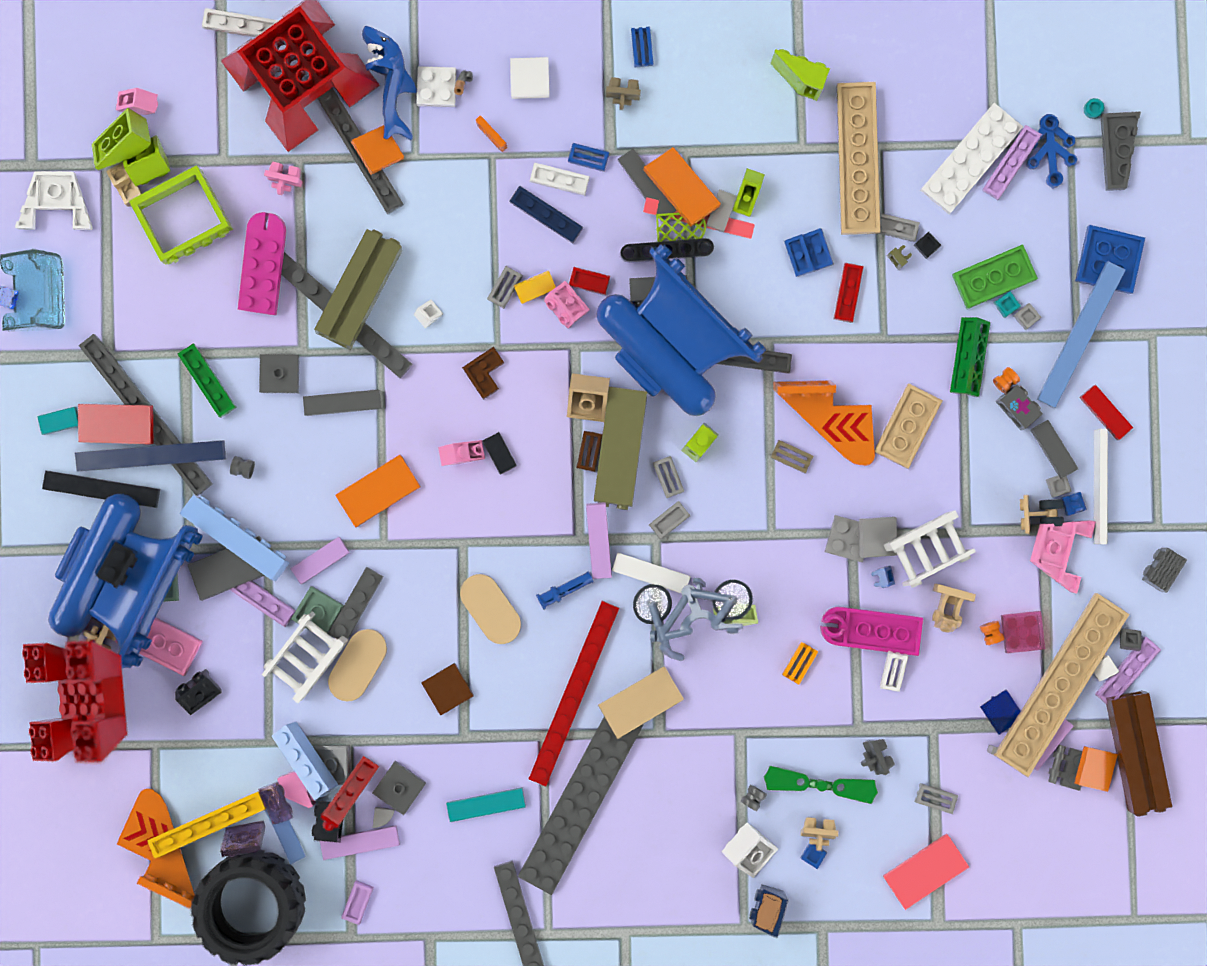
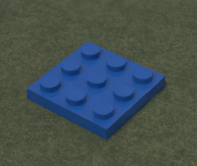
[1075,225,1145,294]

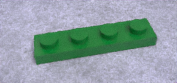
[177,343,237,418]

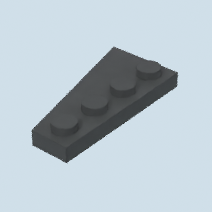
[1100,111,1141,191]

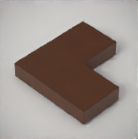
[462,346,504,400]

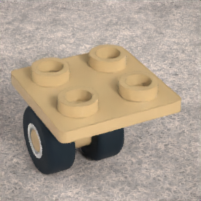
[1020,495,1064,534]

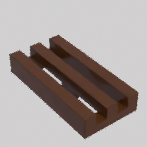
[576,431,603,472]

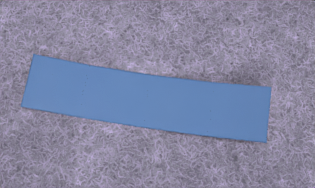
[261,789,306,865]

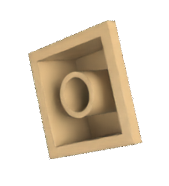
[567,373,610,422]

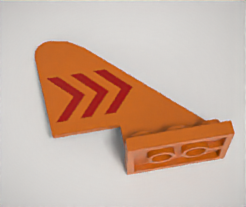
[773,380,875,466]
[117,788,195,909]

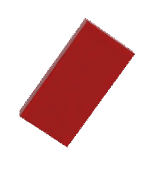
[569,267,610,295]

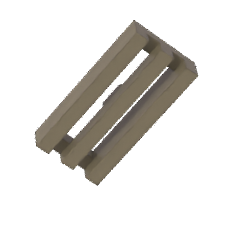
[770,440,813,473]

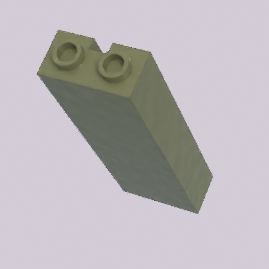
[314,229,402,351]
[594,387,647,510]

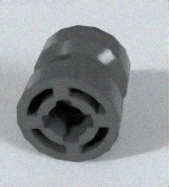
[230,456,255,479]
[741,784,767,811]

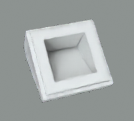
[414,300,443,328]
[1094,655,1119,681]

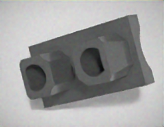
[861,739,895,775]

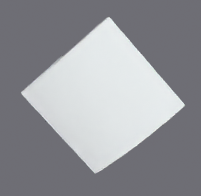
[510,57,549,99]

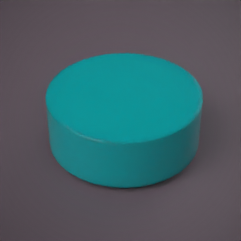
[1084,98,1105,119]

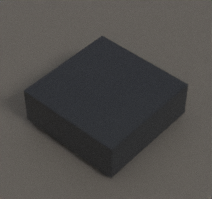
[914,231,941,259]

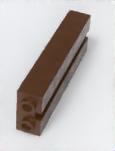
[1106,690,1172,816]

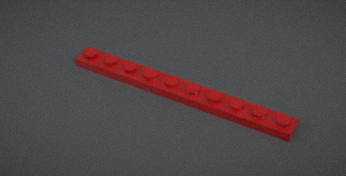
[529,601,619,786]

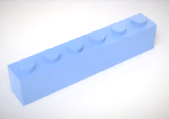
[179,495,289,582]

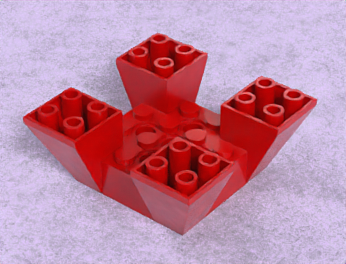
[220,0,380,152]
[22,640,128,763]

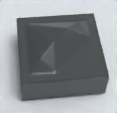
[1120,629,1141,651]

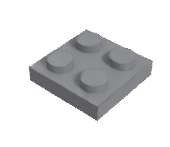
[825,515,864,562]

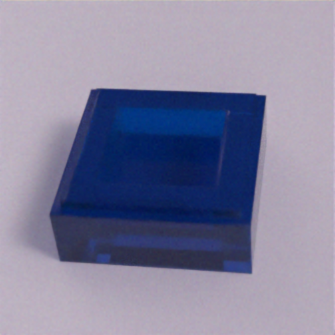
[0,285,19,310]

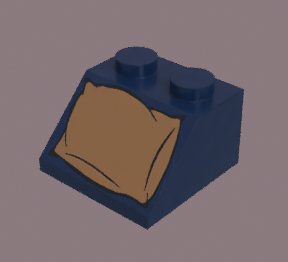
[749,884,788,938]

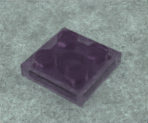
[258,781,293,825]
[220,820,266,857]

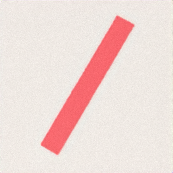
[643,197,755,239]

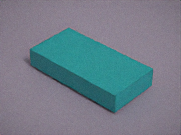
[37,407,78,435]

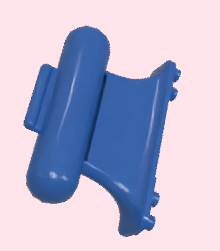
[596,245,766,416]
[48,494,203,668]

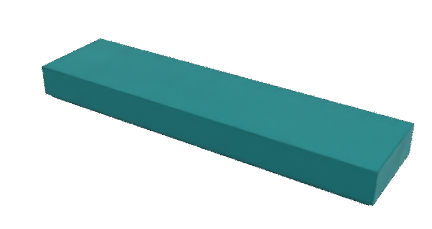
[446,787,526,822]

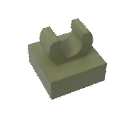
[886,245,912,270]

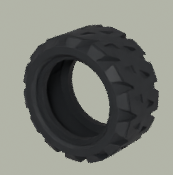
[191,849,306,966]

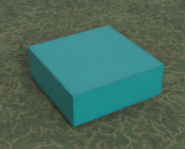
[993,291,1021,318]

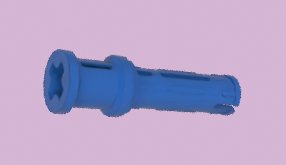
[536,571,594,610]

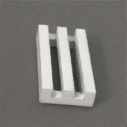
[880,651,908,692]

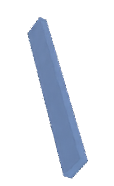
[1037,261,1125,408]

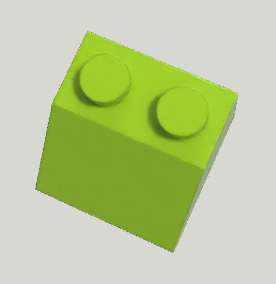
[123,135,171,187]

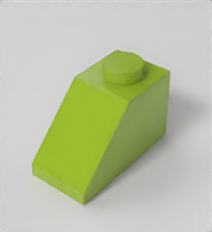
[732,168,765,217]

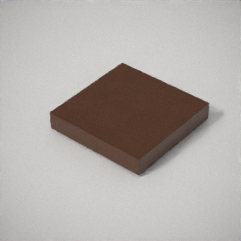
[421,663,474,716]

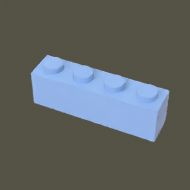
[272,722,338,801]

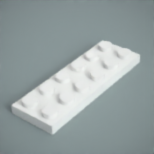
[920,103,1023,214]

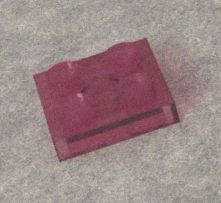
[1001,611,1045,653]

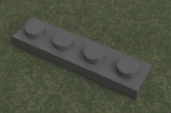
[328,567,384,639]

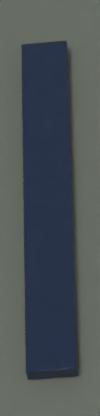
[75,440,226,472]

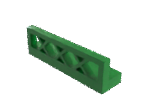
[950,317,991,397]

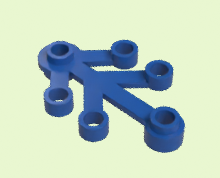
[1026,114,1077,188]

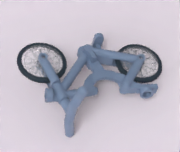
[633,578,753,661]

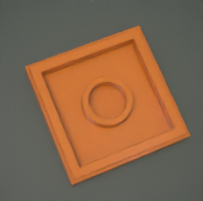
[351,125,404,175]
[1075,746,1118,792]

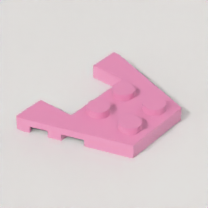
[1030,520,1096,594]

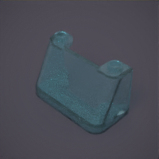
[0,249,65,332]

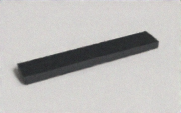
[42,470,160,508]

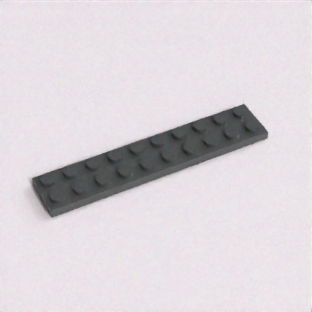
[518,717,644,895]

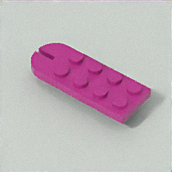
[238,212,286,315]
[820,607,923,656]

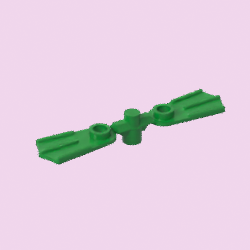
[764,766,878,804]

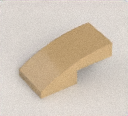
[106,162,142,207]

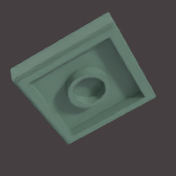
[291,586,344,634]

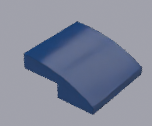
[784,228,834,277]

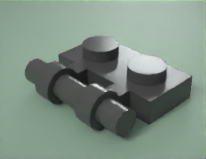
[1048,745,1083,791]

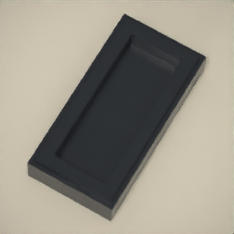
[482,432,517,475]

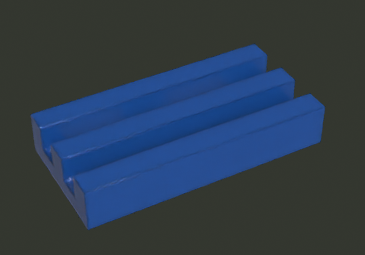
[631,26,653,67]
[568,143,609,172]

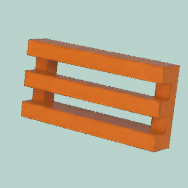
[475,115,508,152]

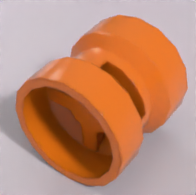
[993,367,1020,394]
[980,621,1004,645]

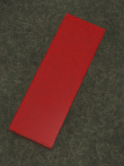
[833,263,864,323]
[1079,384,1133,440]

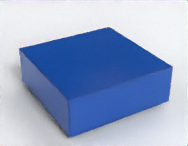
[800,844,827,869]

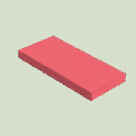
[883,833,969,910]

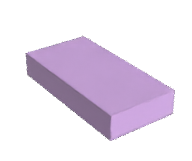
[341,880,374,925]

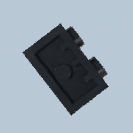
[96,541,138,589]
[175,669,222,716]

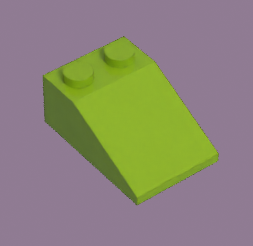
[91,108,151,170]

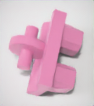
[264,162,302,195]

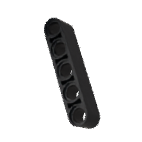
[620,238,714,262]

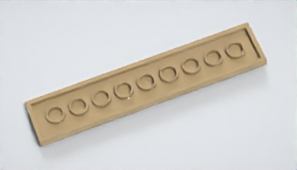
[994,593,1130,777]

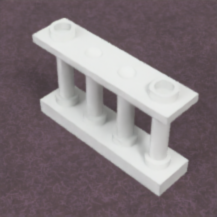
[884,510,976,588]
[262,612,349,703]

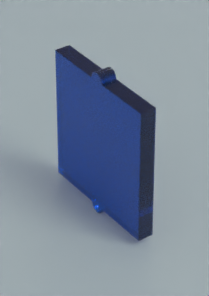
[979,689,1021,735]

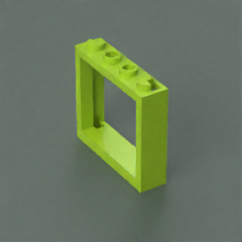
[129,165,233,265]

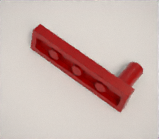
[321,756,379,831]

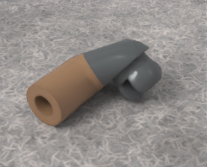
[454,70,473,95]

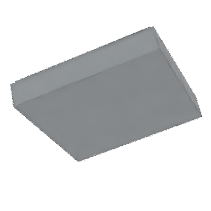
[859,517,897,558]

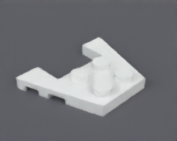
[15,171,92,230]

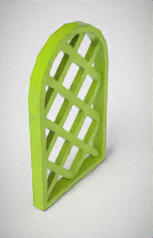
[656,212,706,242]

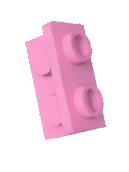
[544,281,590,329]

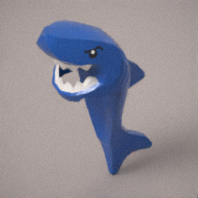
[362,26,417,140]

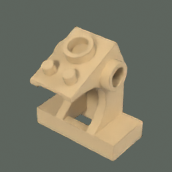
[932,584,976,632]

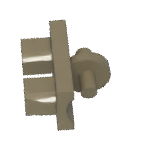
[606,77,641,110]

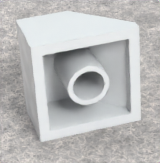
[721,823,778,878]

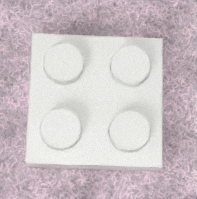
[417,66,456,107]

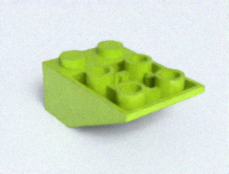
[770,49,830,101]

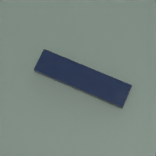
[509,186,583,244]

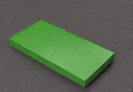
[952,244,1038,309]

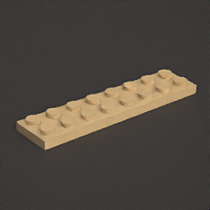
[837,82,880,235]

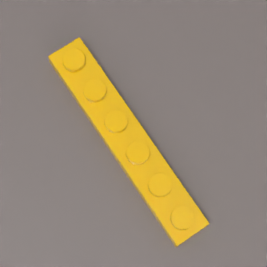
[147,791,266,859]

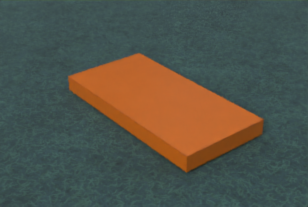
[643,147,721,227]
[335,454,421,527]

